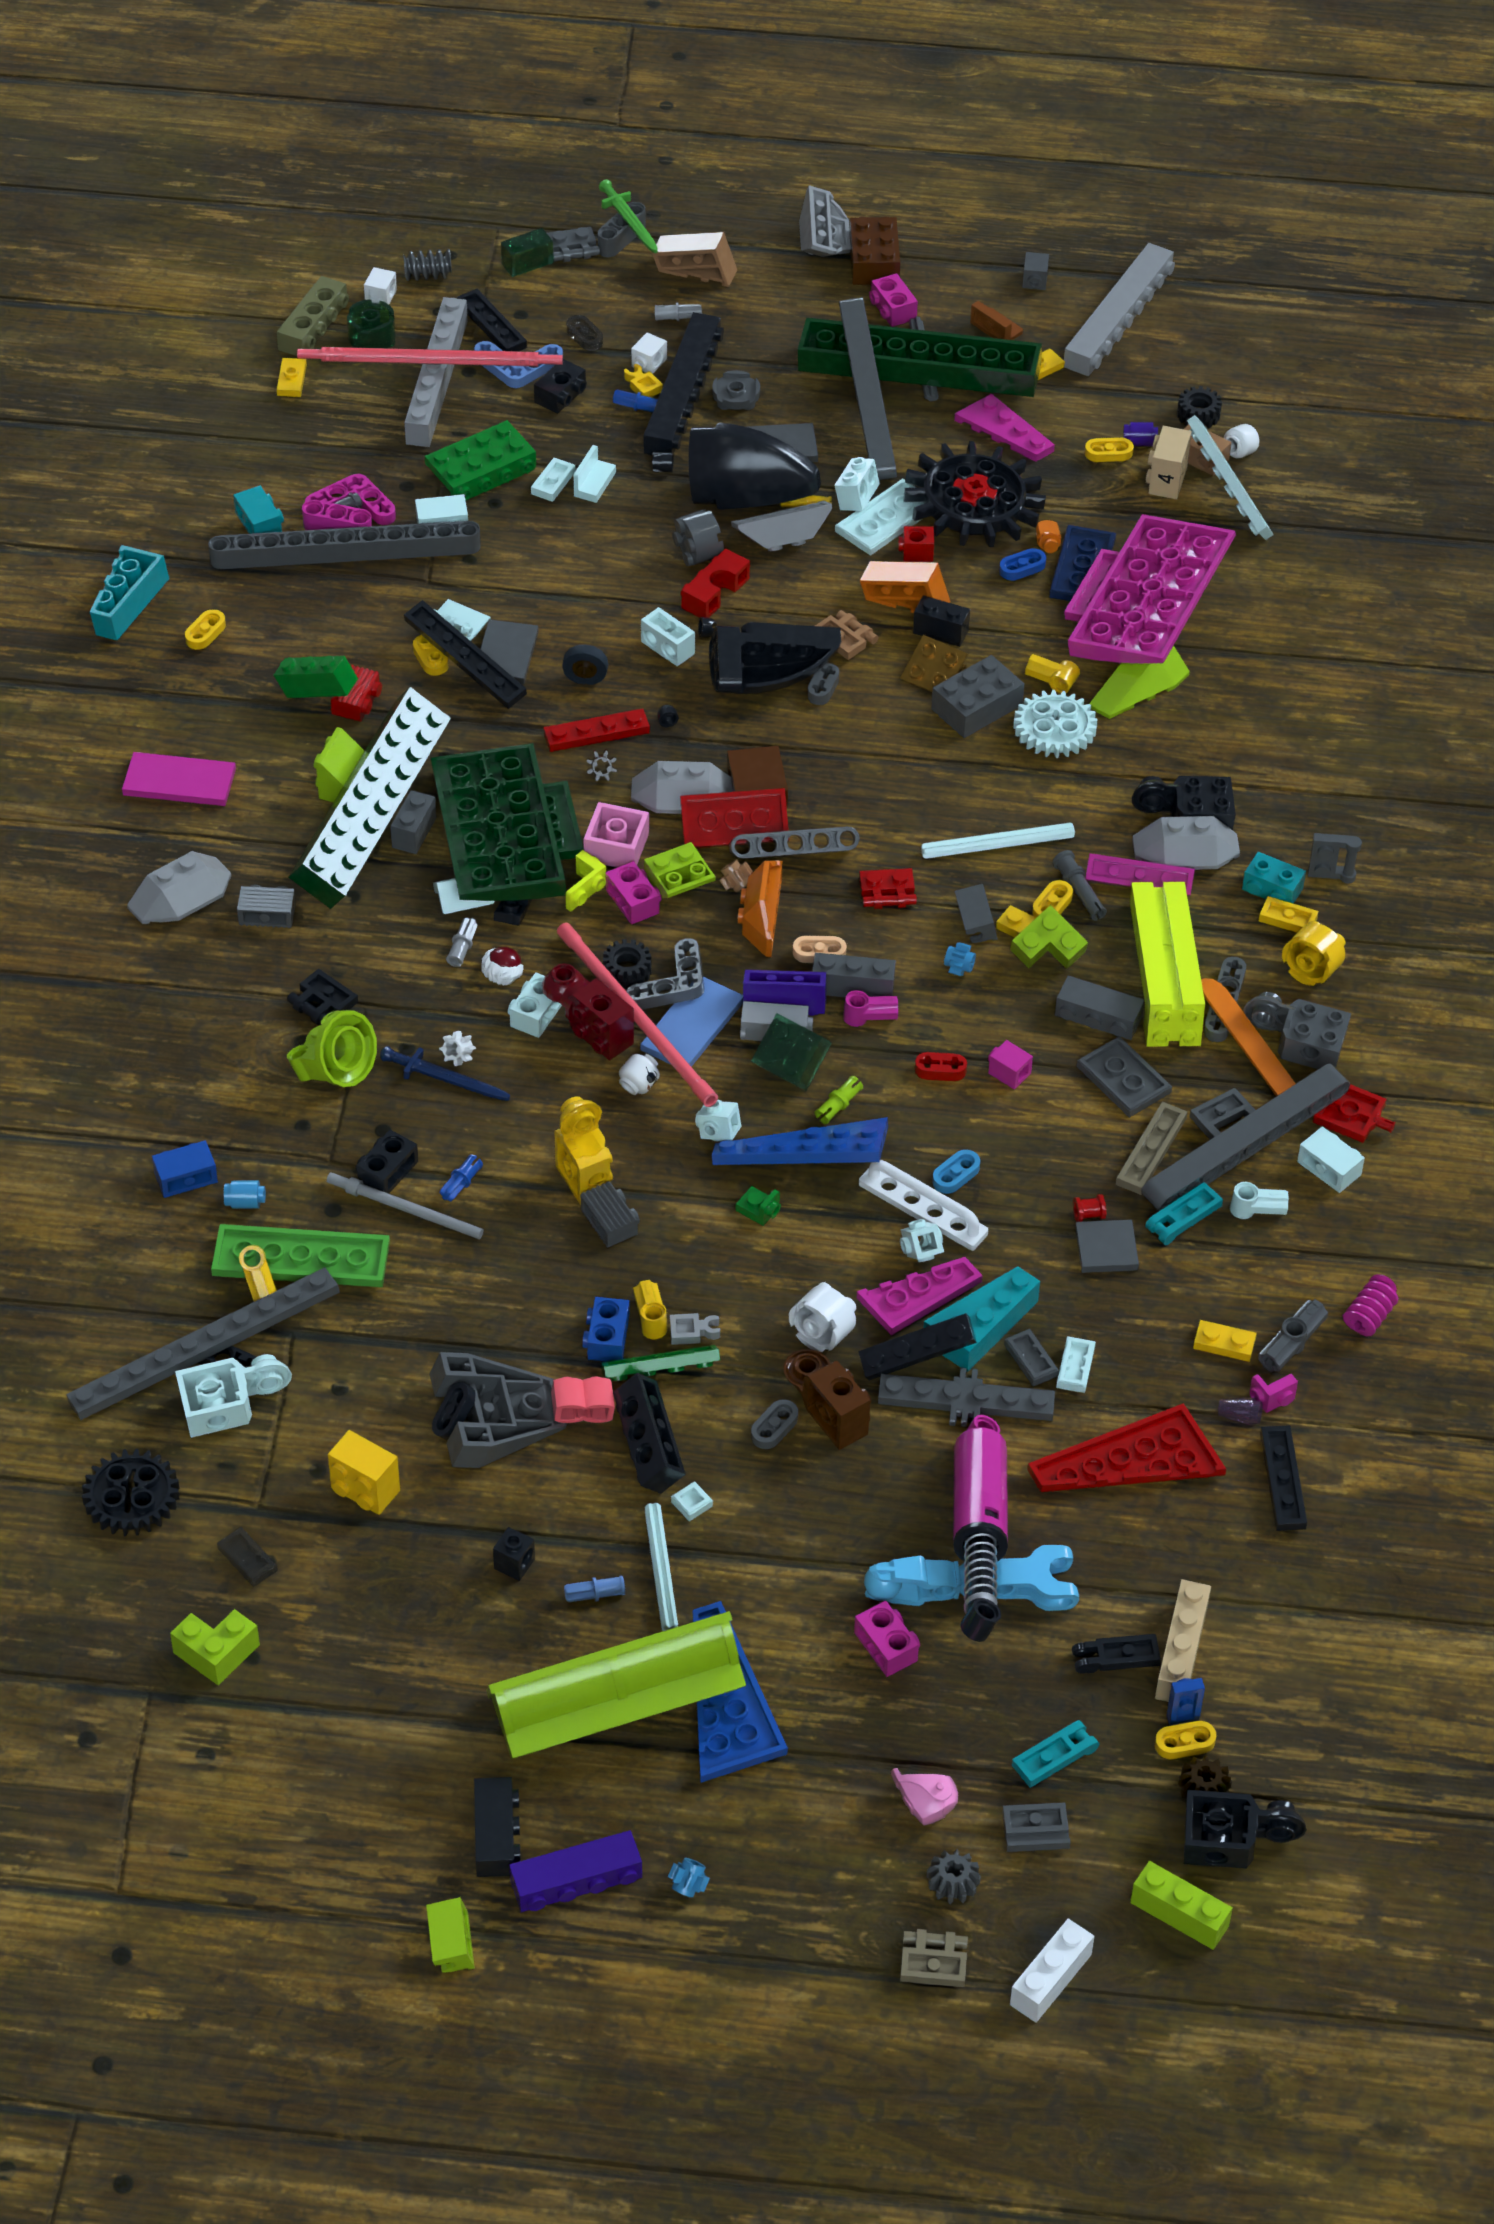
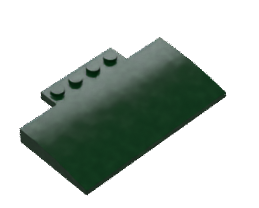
[431,743,584,901]

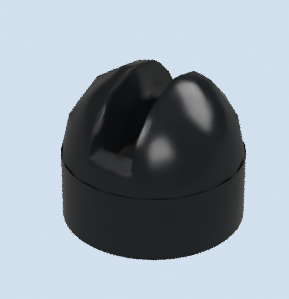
[698,617,717,638]
[657,704,679,727]

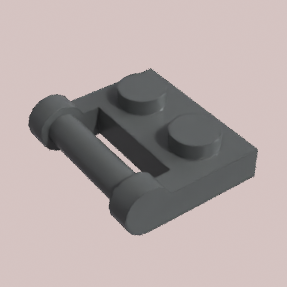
[1308,833,1362,884]
[1190,1088,1255,1140]

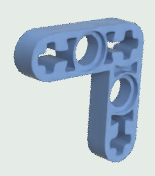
[474,341,563,388]

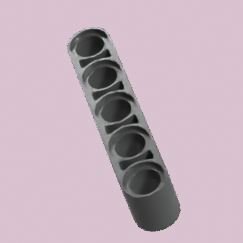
[729,826,860,859]

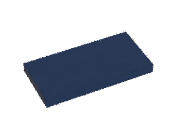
[1049,525,1116,601]

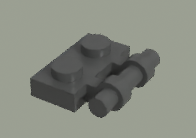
[546,227,600,263]

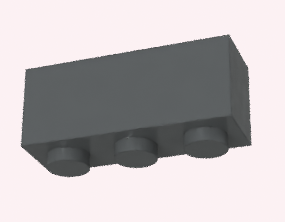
[812,953,896,997]
[1055,975,1145,1040]

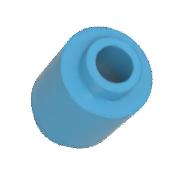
[224,1180,266,1209]

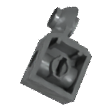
[1243,992,1351,1069]

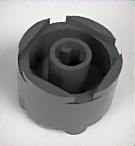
[672,509,724,566]

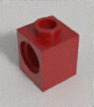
[898,526,934,562]

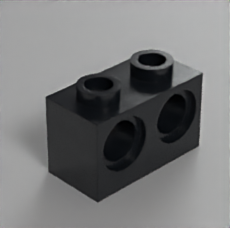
[356,1130,418,1194]

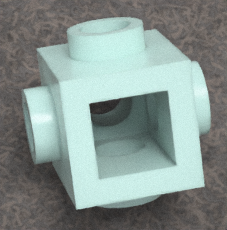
[695,1100,742,1141]
[900,1219,944,1262]

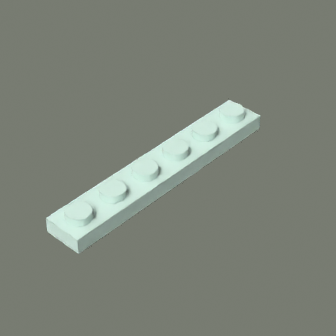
[1187,415,1274,540]

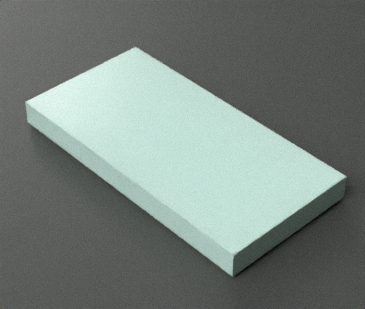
[835,478,924,556]

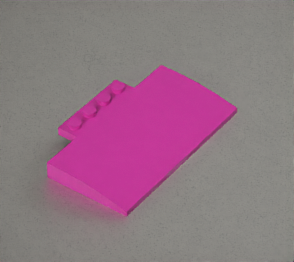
[1064,514,1236,664]

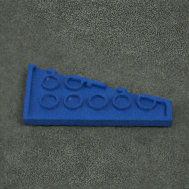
[712,1117,888,1165]
[692,1601,788,1783]

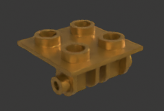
[900,635,968,692]

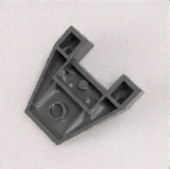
[429,1352,567,1468]

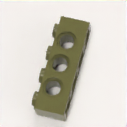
[277,276,349,356]

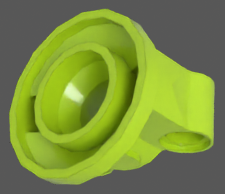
[287,1010,377,1087]

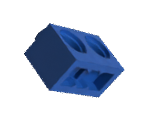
[583,1297,630,1362]

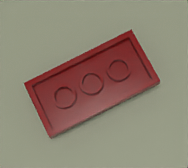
[680,788,790,848]

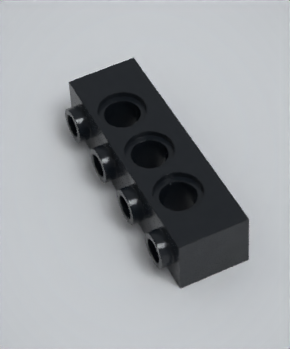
[613,1373,686,1494]

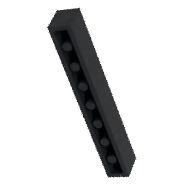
[644,312,724,455]

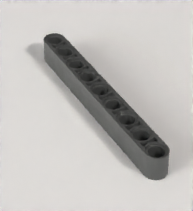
[839,297,897,480]
[1141,1064,1350,1212]

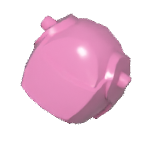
[891,1768,958,1825]

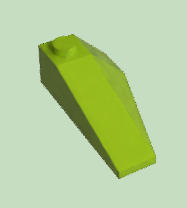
[1089,645,1190,719]

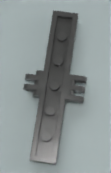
[878,1367,1055,1427]

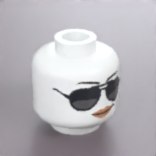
[619,1054,660,1095]

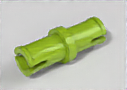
[815,1076,863,1124]

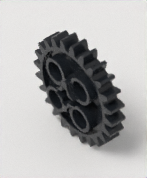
[82,1449,180,1536]

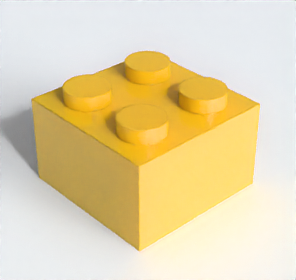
[328,1430,400,1515]

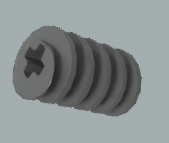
[403,249,452,281]

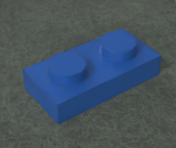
[1166,1678,1205,1726]

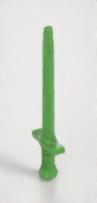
[599,179,658,254]

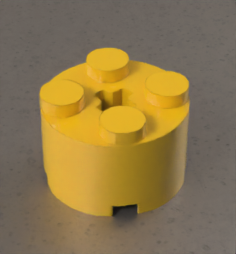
[1282,921,1346,986]

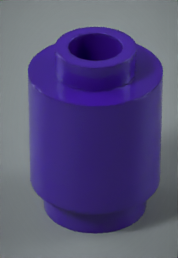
[1123,422,1158,447]

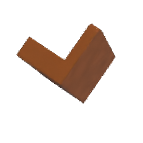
[970,301,1023,340]

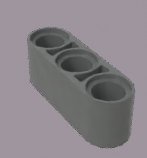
[598,202,646,257]

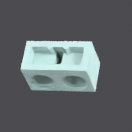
[835,457,880,511]
[641,607,695,667]
[508,972,562,1038]

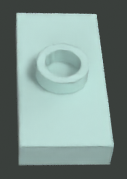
[1056,1336,1096,1393]

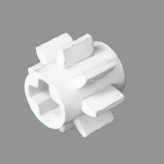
[439,1031,476,1066]

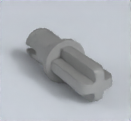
[655,302,702,321]
[446,917,478,967]

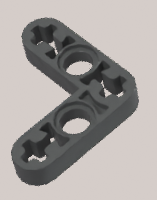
[626,938,705,1009]

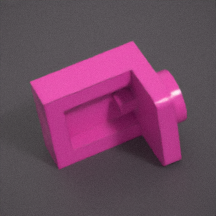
[1250,1374,1298,1413]

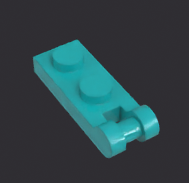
[1145,1182,1223,1245]
[1012,1720,1100,1788]

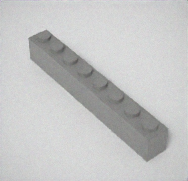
[1064,243,1175,376]
[404,297,468,447]

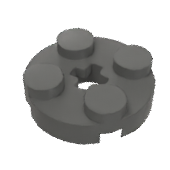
[712,370,760,410]

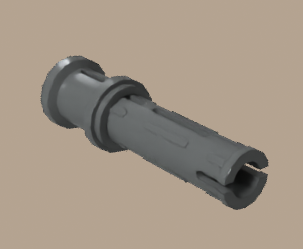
[1052,850,1107,921]

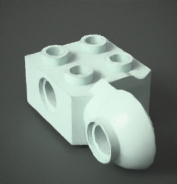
[175,1354,292,1438]

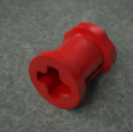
[1073,1194,1107,1222]

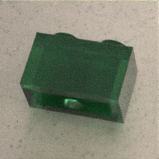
[501,228,554,277]

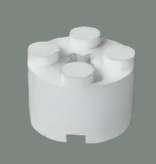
[789,1282,856,1352]

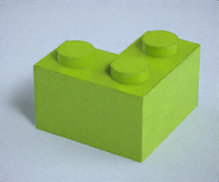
[1010,905,1088,969]
[170,1609,260,1685]

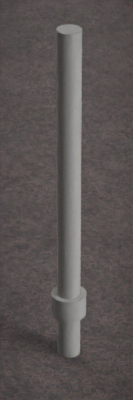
[327,1172,484,1239]

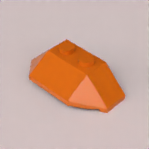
[738,860,783,957]

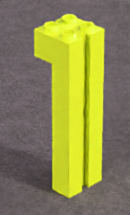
[1130,882,1205,1047]

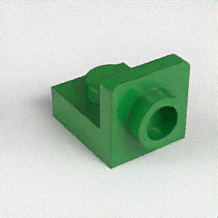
[735,1186,781,1226]

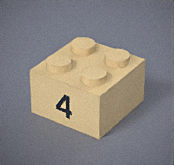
[1146,426,1192,499]

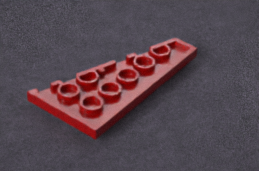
[1027,1403,1226,1492]

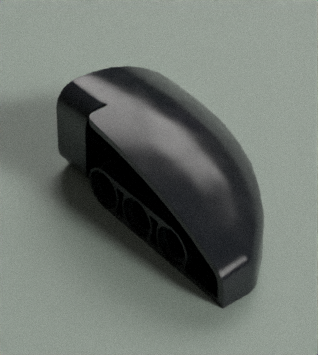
[689,423,821,509]
[709,622,841,694]

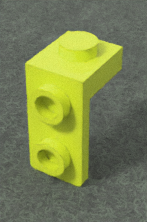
[566,850,606,912]

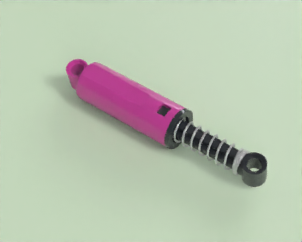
[953,1415,1008,1642]

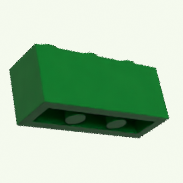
[273,656,358,698]

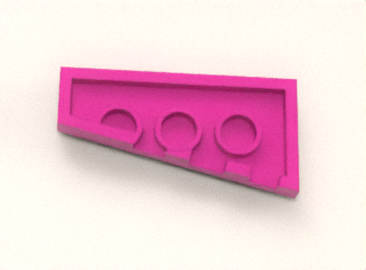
[955,394,1055,462]
[856,1257,983,1335]

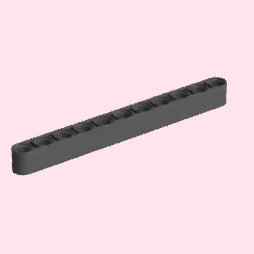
[208,521,481,569]

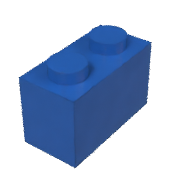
[152,1140,218,1198]

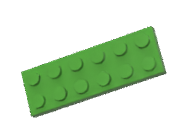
[211,1224,390,1287]

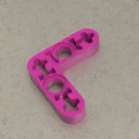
[305,474,396,525]

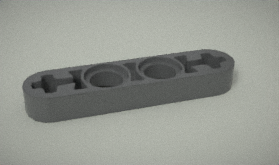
[1204,957,1246,1042]

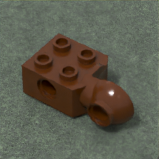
[784,1349,871,1450]

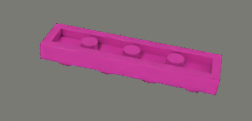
[1085,853,1195,896]

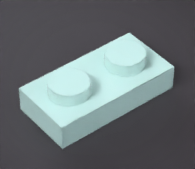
[531,458,575,502]

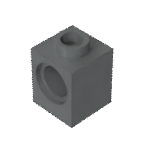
[1023,252,1049,290]

